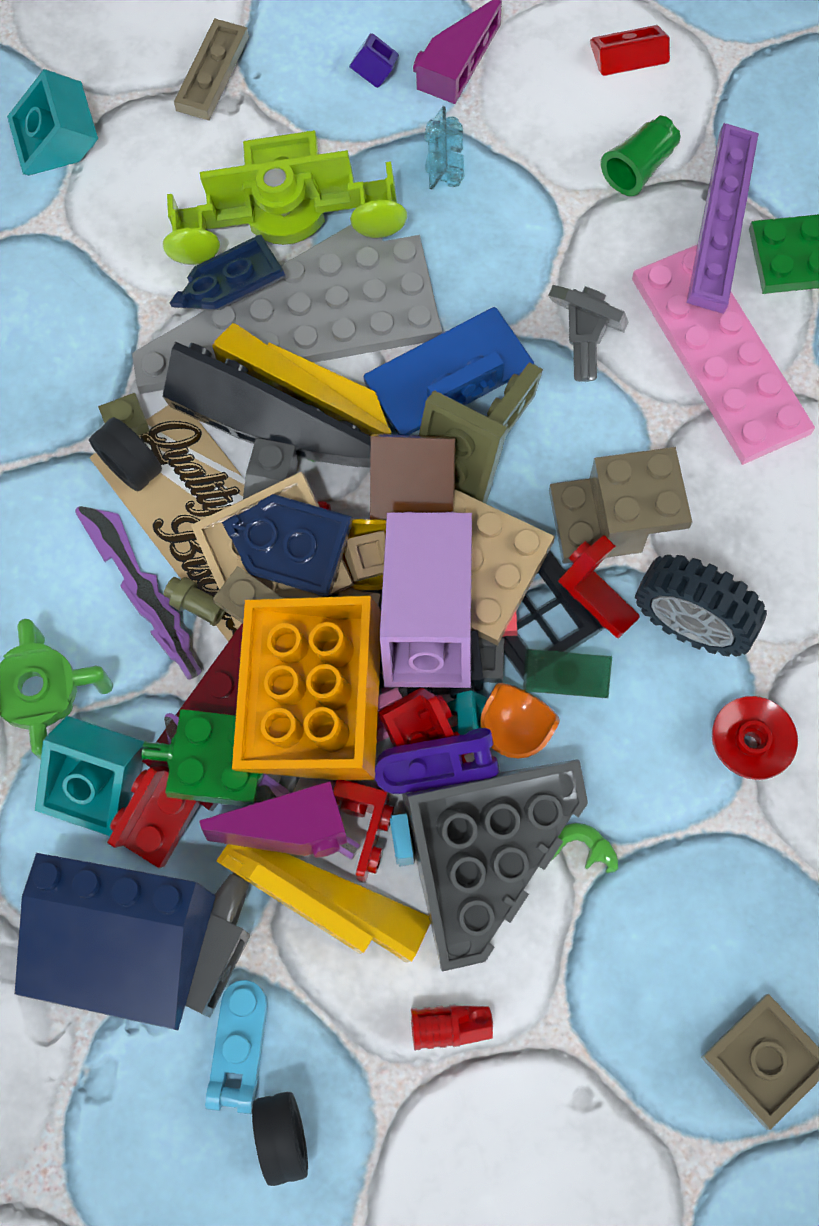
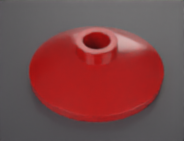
[712,696,798,780]

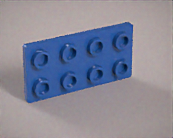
[363,307,534,435]

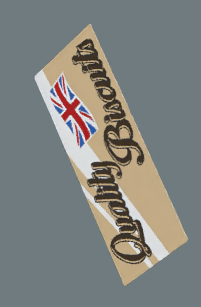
[90,405,245,642]

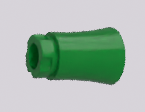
[600,115,681,196]

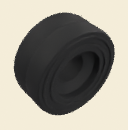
[89,417,162,492]
[252,1092,308,1186]

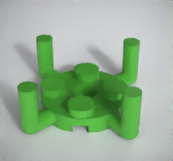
[0,618,113,760]

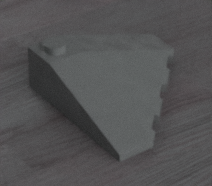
[402,759,588,972]

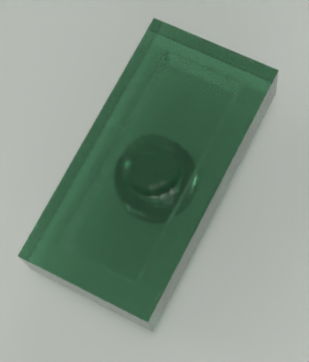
[523,648,612,698]

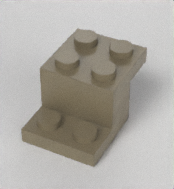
[549,447,692,564]

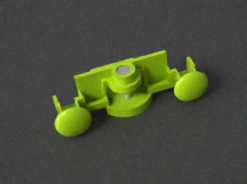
[163,130,407,265]

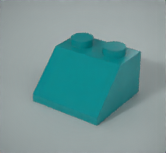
[7,69,98,176]
[34,716,144,836]

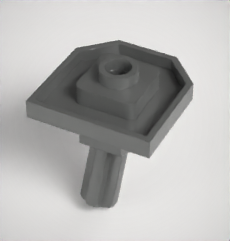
[548,285,629,382]

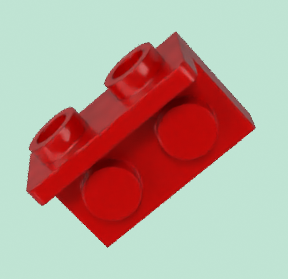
[107,766,202,868]

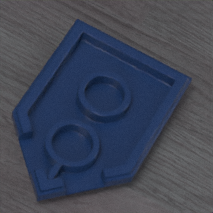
[170,235,286,310]
[222,494,353,597]

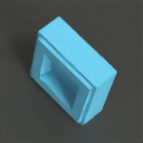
[390,813,414,867]

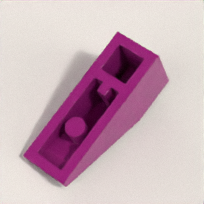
[413,0,502,104]
[199,781,347,858]

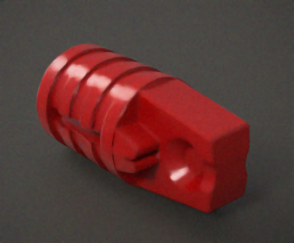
[410,1004,493,1051]

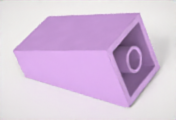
[380,512,472,688]

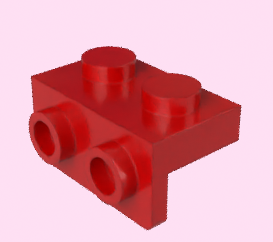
[378,687,467,763]

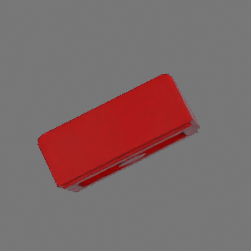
[590,25,670,76]

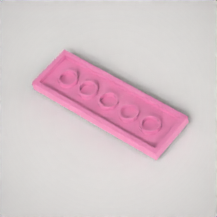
[632,244,815,465]

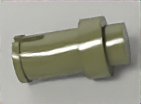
[163,577,225,626]

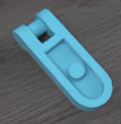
[205,980,268,1114]

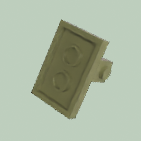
[419,362,543,504]

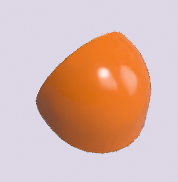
[480,683,560,759]

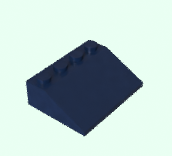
[14,853,216,1031]

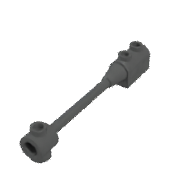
[185,775,300,1018]

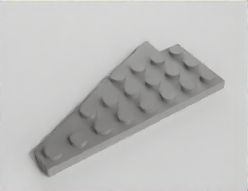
[132,225,442,394]

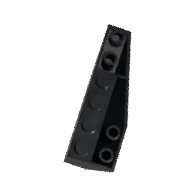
[162,342,371,468]

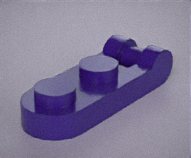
[375,728,500,794]

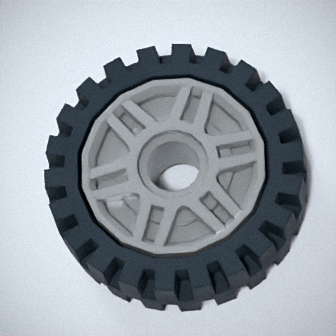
[635,554,767,657]

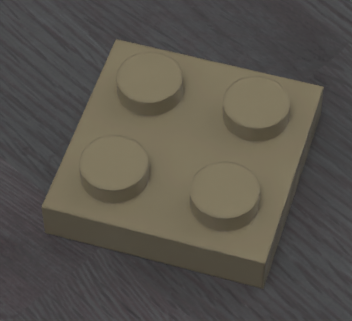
[701,994,819,1130]

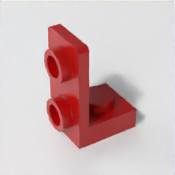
[333,780,394,883]

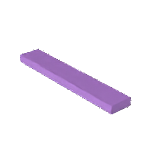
[686,123,759,314]

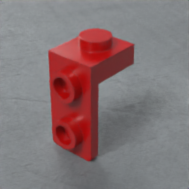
[558,535,640,638]

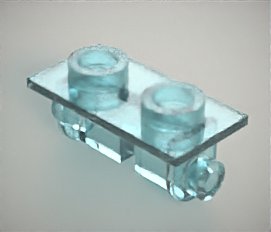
[424,106,465,190]

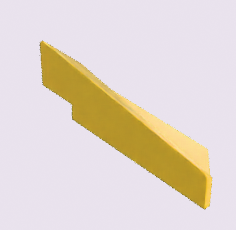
[212,323,391,436]
[216,844,430,963]

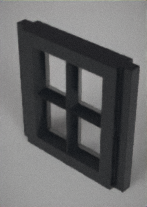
[502,551,605,680]

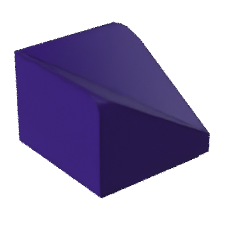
[349,33,399,88]

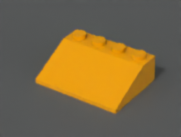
[232,596,381,780]

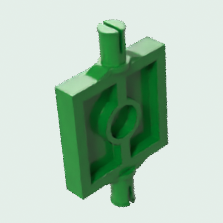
[142,709,290,807]

